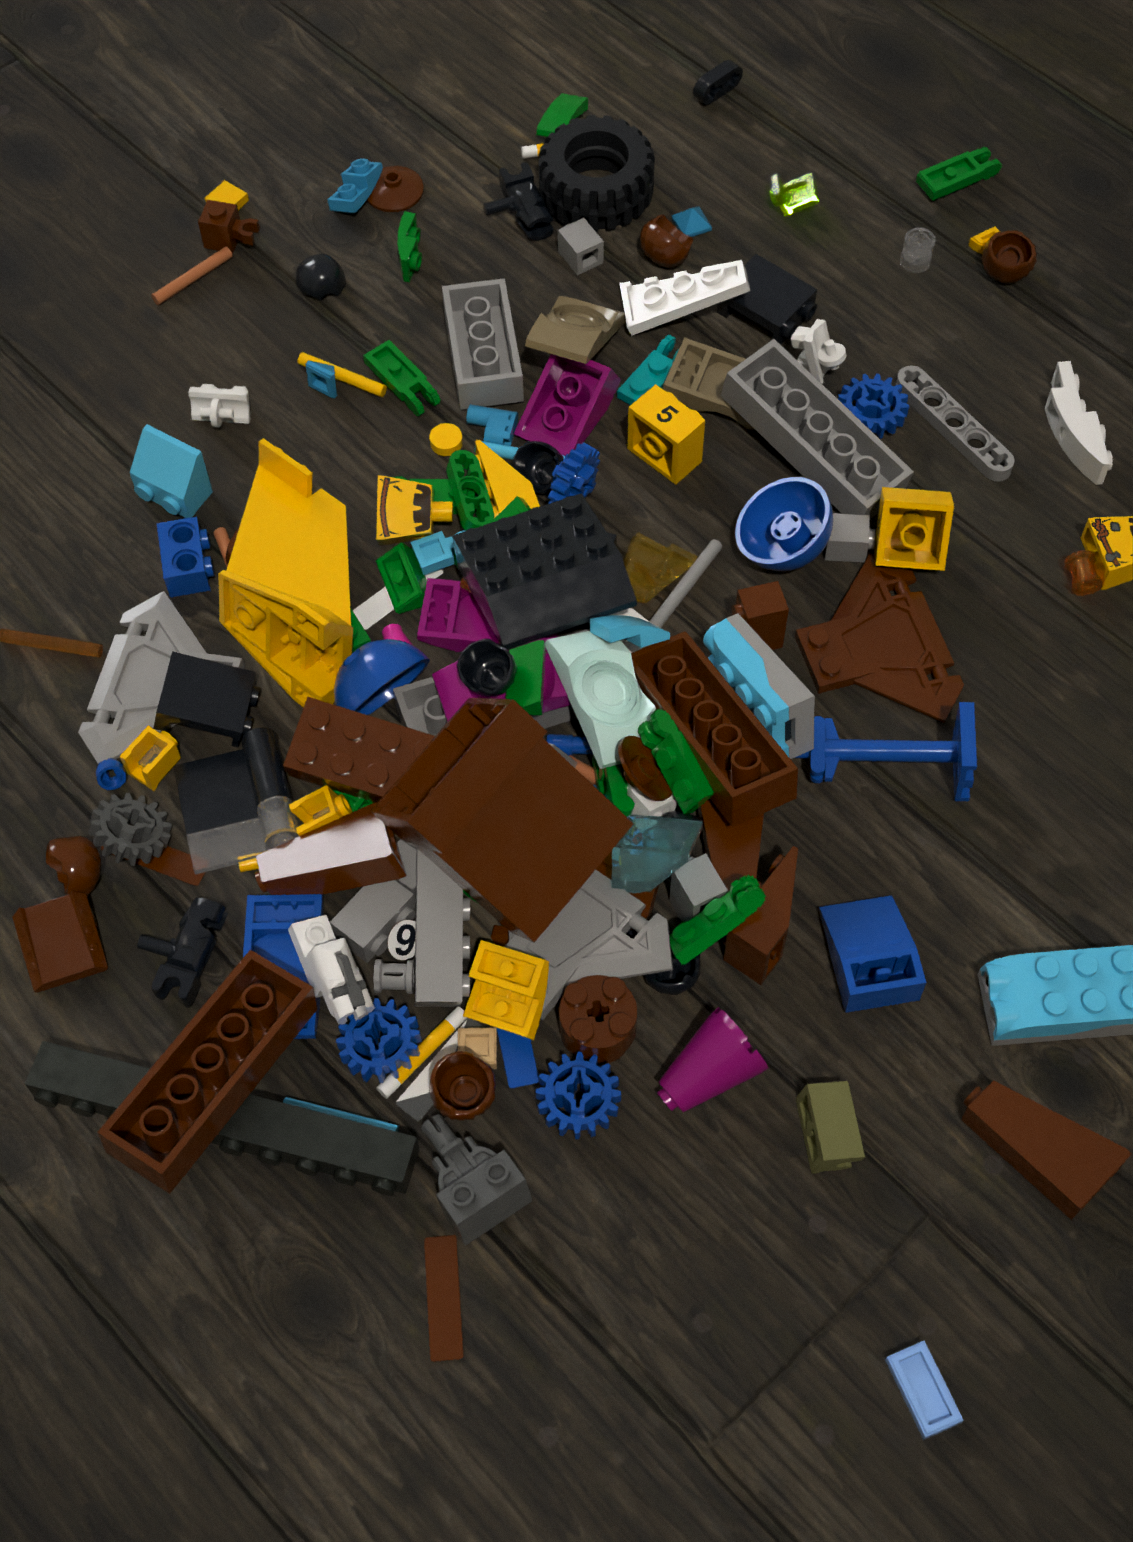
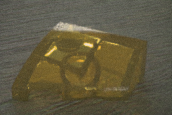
[623,532,698,603]

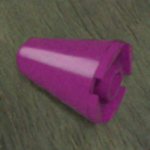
[657,1007,769,1113]

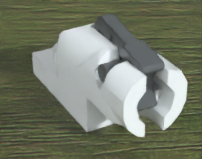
[288,915,375,1025]

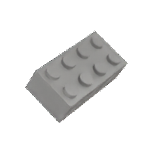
[442,278,524,410]

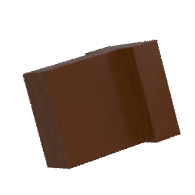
[370,698,634,943]

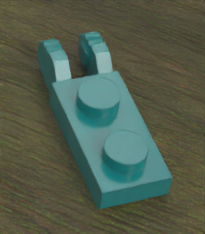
[617,335,679,405]

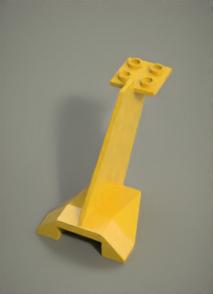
[218,438,353,708]

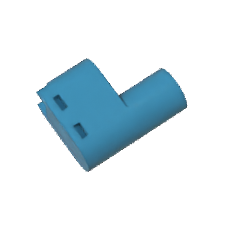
[466,404,518,446]

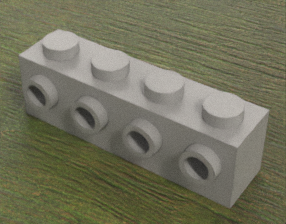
[415,849,470,1007]

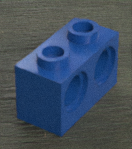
[156,517,215,598]

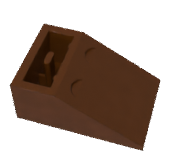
[723,846,798,985]

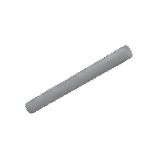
[649,539,722,628]

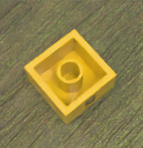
[627,384,705,485]
[874,487,954,571]

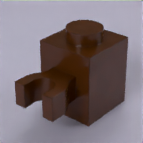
[198,200,260,253]

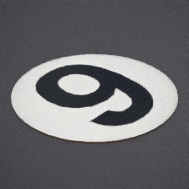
[387,920,416,960]

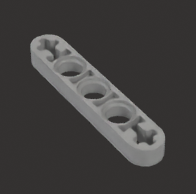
[895,366,1015,481]

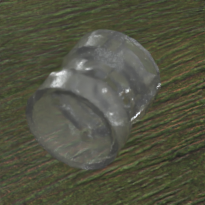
[900,228,936,272]

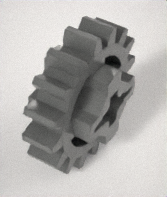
[88,793,172,866]

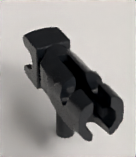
[483,162,554,241]
[137,897,228,1008]

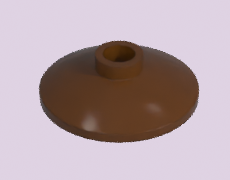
[367,166,424,212]
[618,736,672,801]

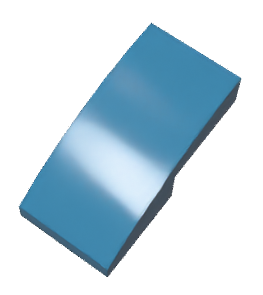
[327,159,383,213]

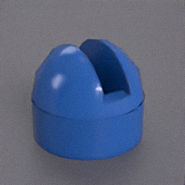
[96,758,126,790]

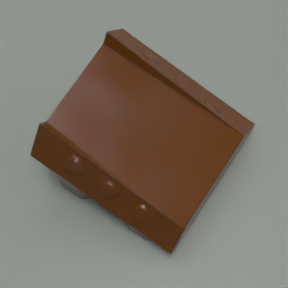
[12,891,108,993]

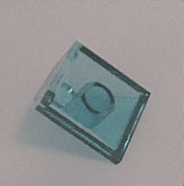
[612,814,703,893]

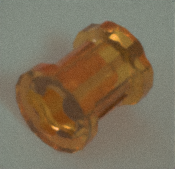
[1064,550,1102,596]

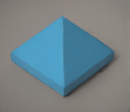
[671,207,712,237]
[305,360,337,399]

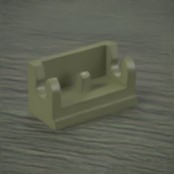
[796,1081,865,1174]

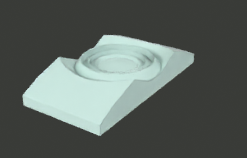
[545,631,656,769]

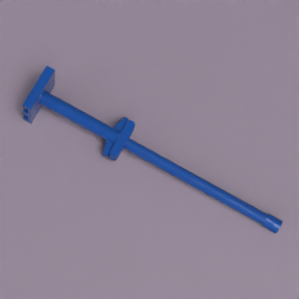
[547,702,977,801]

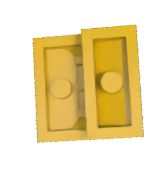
[463,940,549,1040]

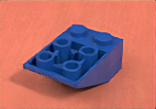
[819,895,926,1013]

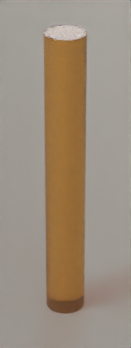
[0,628,103,658]

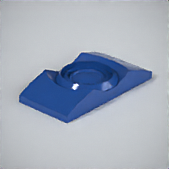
[243,894,323,1039]

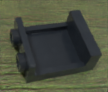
[717,254,817,345]
[153,651,260,748]

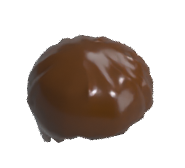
[640,215,694,268]
[982,230,1037,284]
[46,836,101,896]
[429,1051,496,1121]

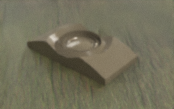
[525,296,626,364]
[663,337,755,430]

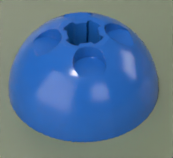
[735,477,833,571]
[334,639,430,715]

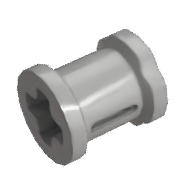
[373,959,415,994]

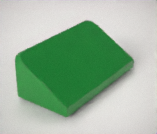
[376,542,427,614]
[506,640,546,715]

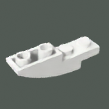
[1045,361,1113,485]

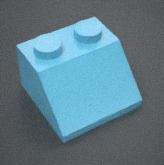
[130,424,213,518]

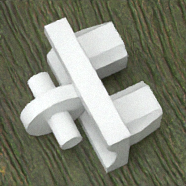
[791,319,847,384]
[188,384,251,427]

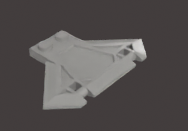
[78,591,245,764]
[505,870,673,1020]

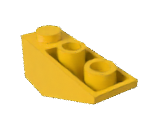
[475,440,540,518]

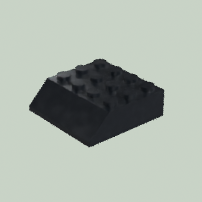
[452,493,637,649]

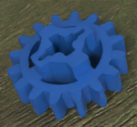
[838,373,909,438]
[548,442,600,504]
[336,998,422,1083]
[536,1052,621,1139]

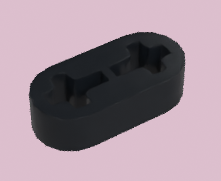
[693,60,743,105]

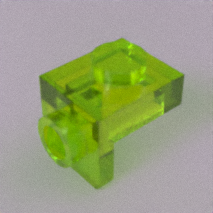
[769,173,819,216]

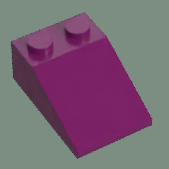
[514,354,621,456]

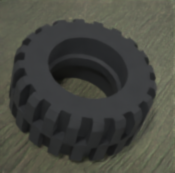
[538,115,655,232]

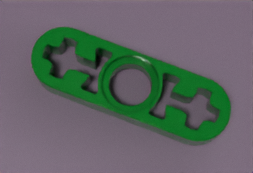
[446,450,495,531]

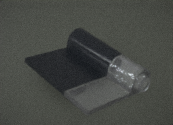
[173,727,299,875]

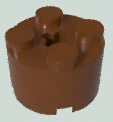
[559,975,637,1065]

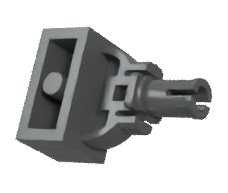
[421,1114,532,1246]

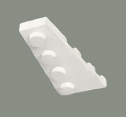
[620,260,750,336]

